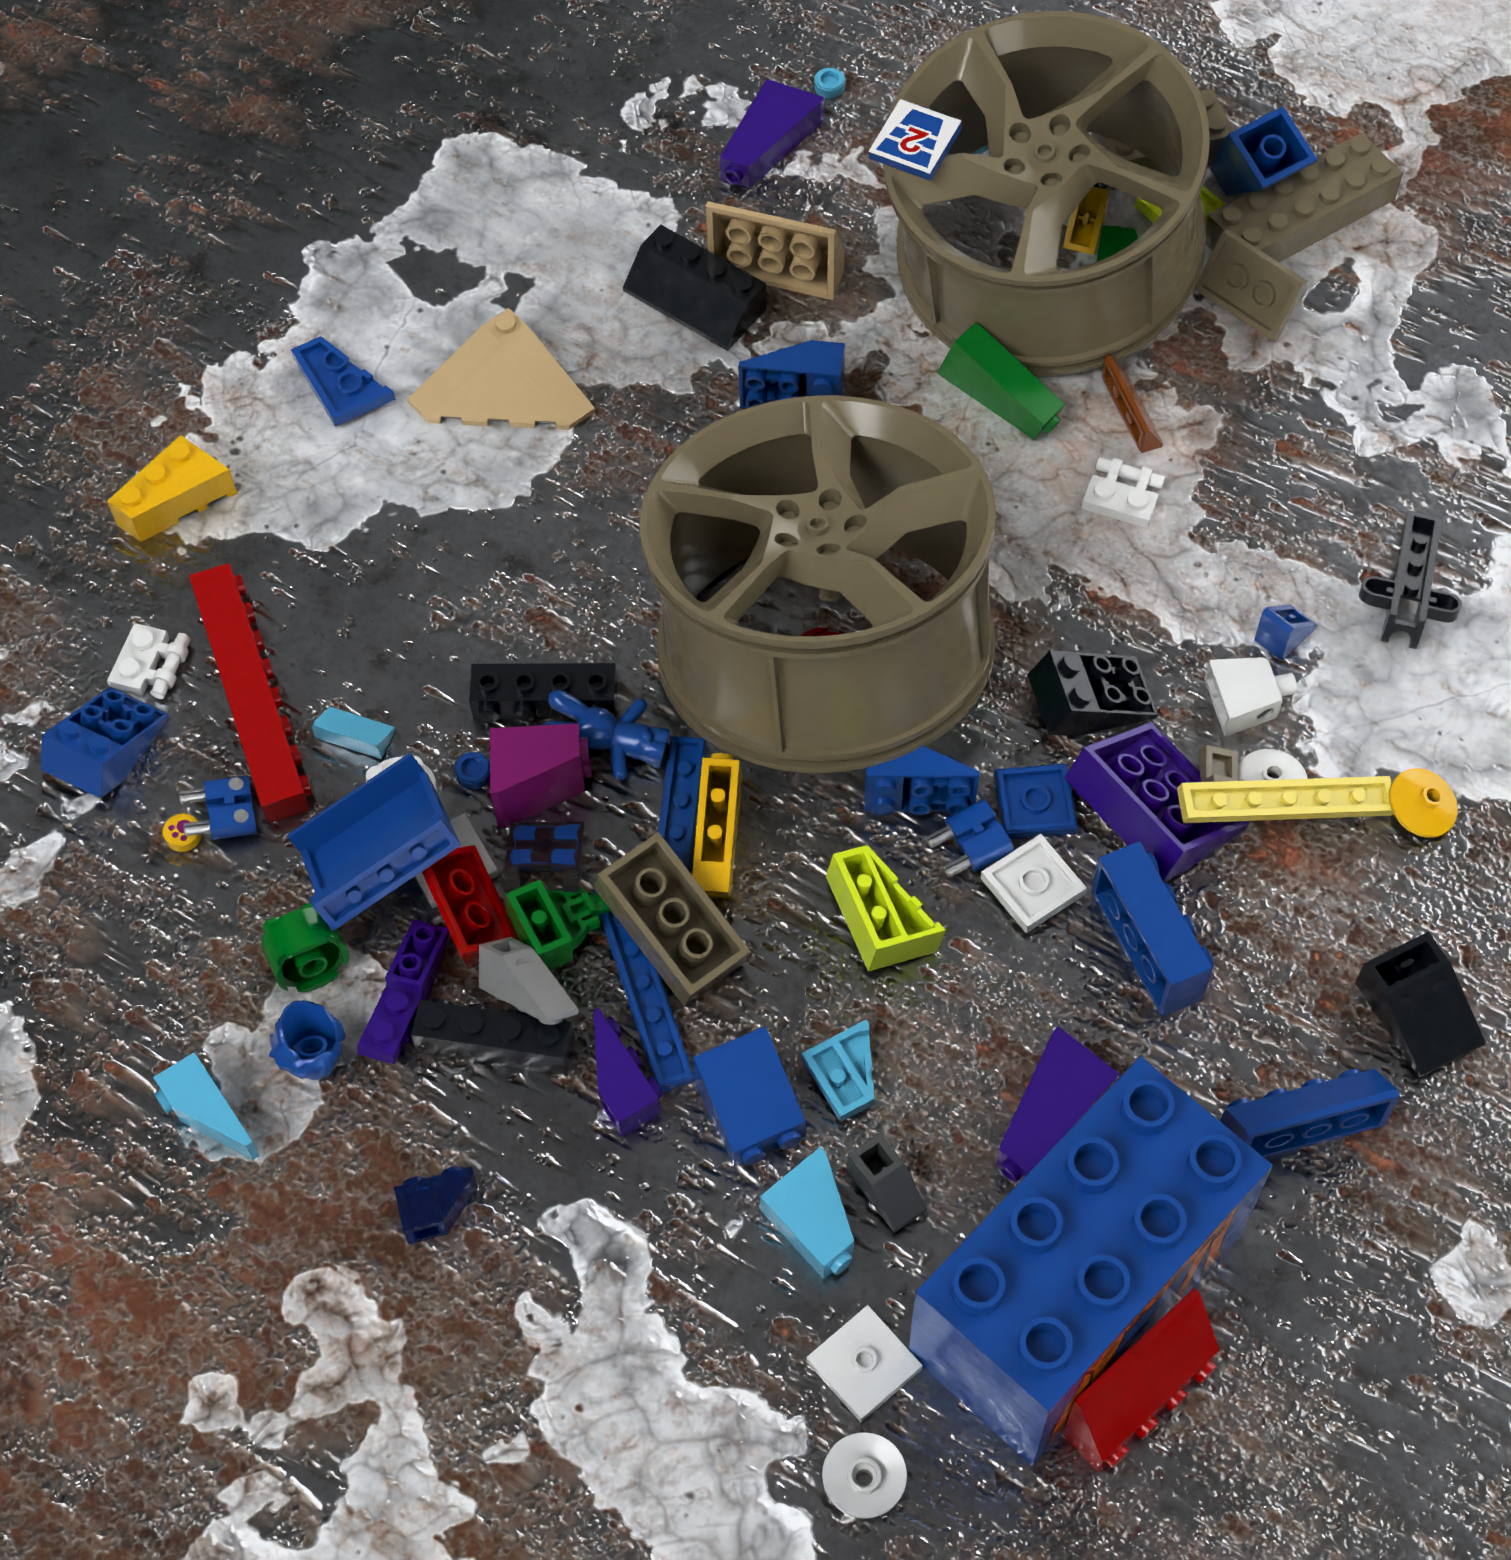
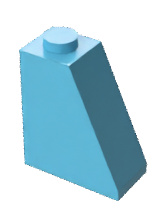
[760,1147,854,1280]

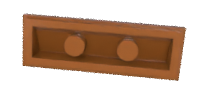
[1102,354,1163,453]

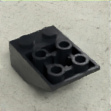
[1027,650,1159,736]
[1355,932,1486,1078]

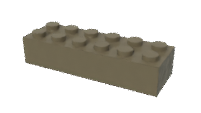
[1205,132,1403,262]

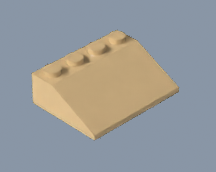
[706,201,845,300]

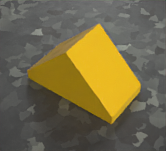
[1062,186,1110,255]

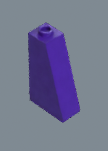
[719,79,824,189]
[996,1026,1120,1183]

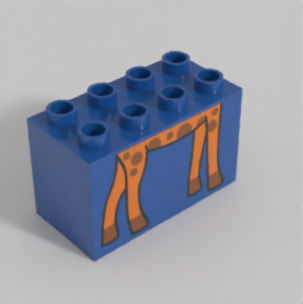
[909,1056,1273,1466]

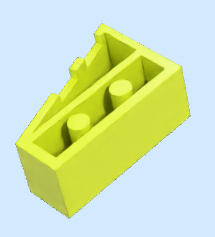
[826,845,946,972]

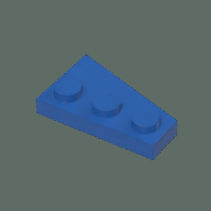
[291,336,396,427]

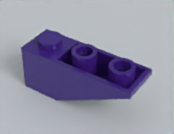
[593,1008,663,1137]

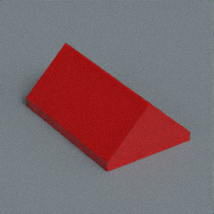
[422,845,521,969]

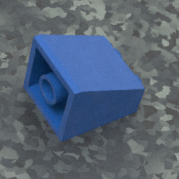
[1210,106,1318,195]
[693,1026,806,1167]

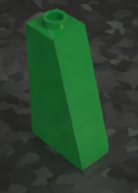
[937,322,1065,440]

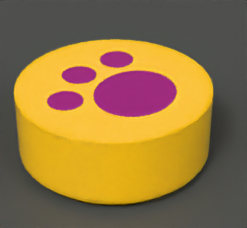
[163,814,202,852]

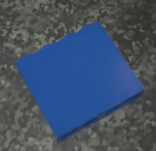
[287,752,461,931]

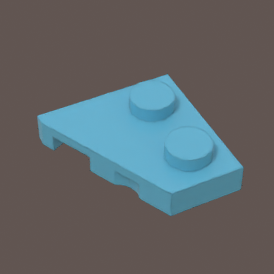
[801,1020,875,1122]

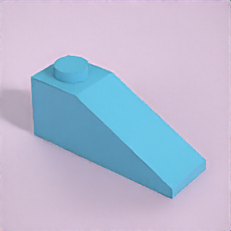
[153,1052,260,1160]

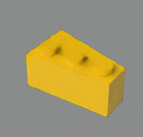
[107,435,237,542]

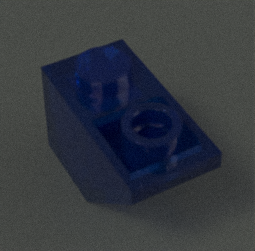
[394,1166,478,1245]

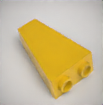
[692,753,743,899]

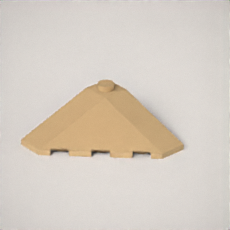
[407,308,595,430]

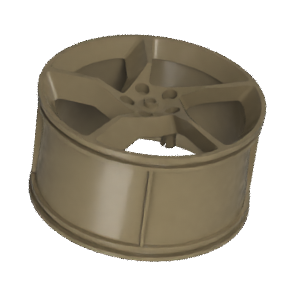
[883,11,1210,376]

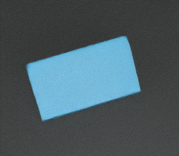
[312,707,396,759]

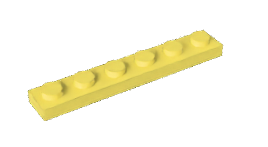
[1177,776,1393,823]

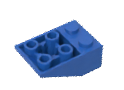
[738,340,845,409]
[41,687,169,798]
[864,746,979,815]

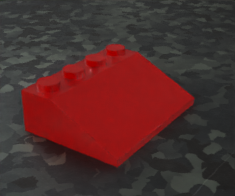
[1063,1288,1220,1472]

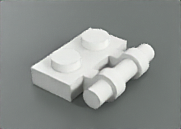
[1081,457,1166,528]
[107,623,191,699]

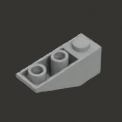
[479,937,578,1025]

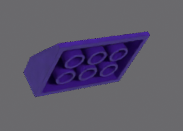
[1064,722,1250,881]

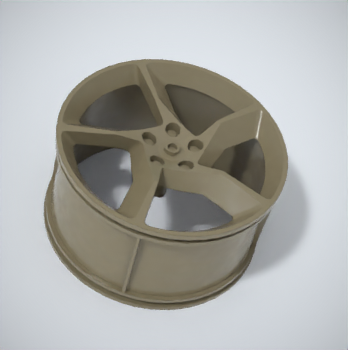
[639,395,996,773]

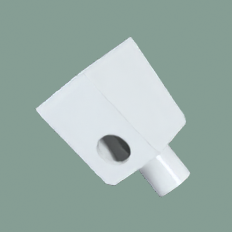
[1204,657,1297,737]

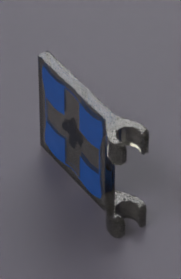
[502,822,585,893]

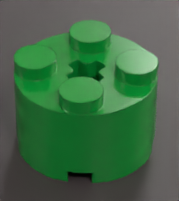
[261,902,350,992]

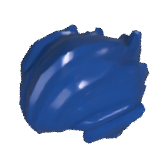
[269,1000,346,1080]

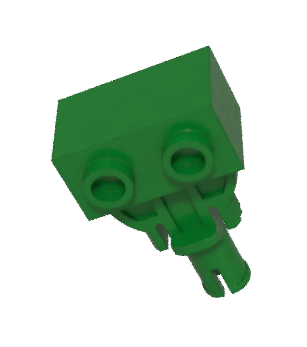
[506,879,611,970]

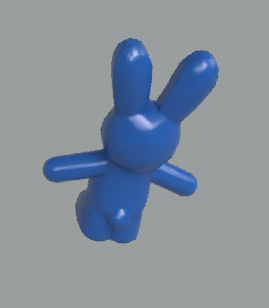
[542,690,670,781]

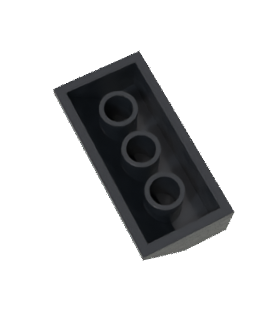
[623,224,767,351]

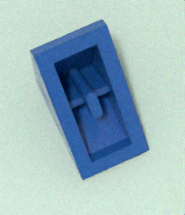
[1254,604,1318,661]

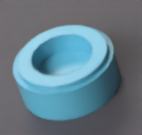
[814,68,845,99]

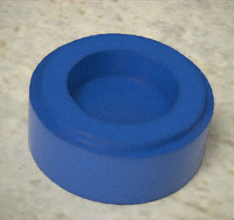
[454,752,490,790]

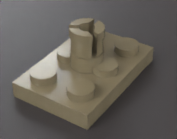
[1194,230,1309,341]

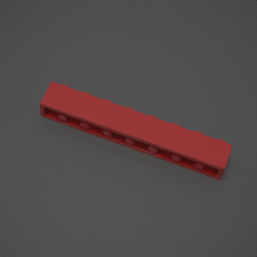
[189,563,313,824]

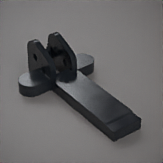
[1359,510,1462,649]

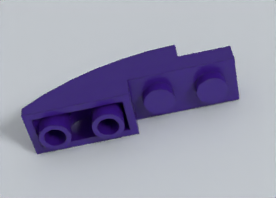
[357,919,449,1065]

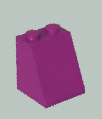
[490,723,592,829]

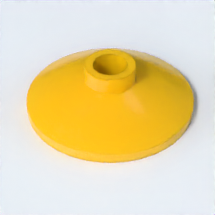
[1389,768,1458,838]

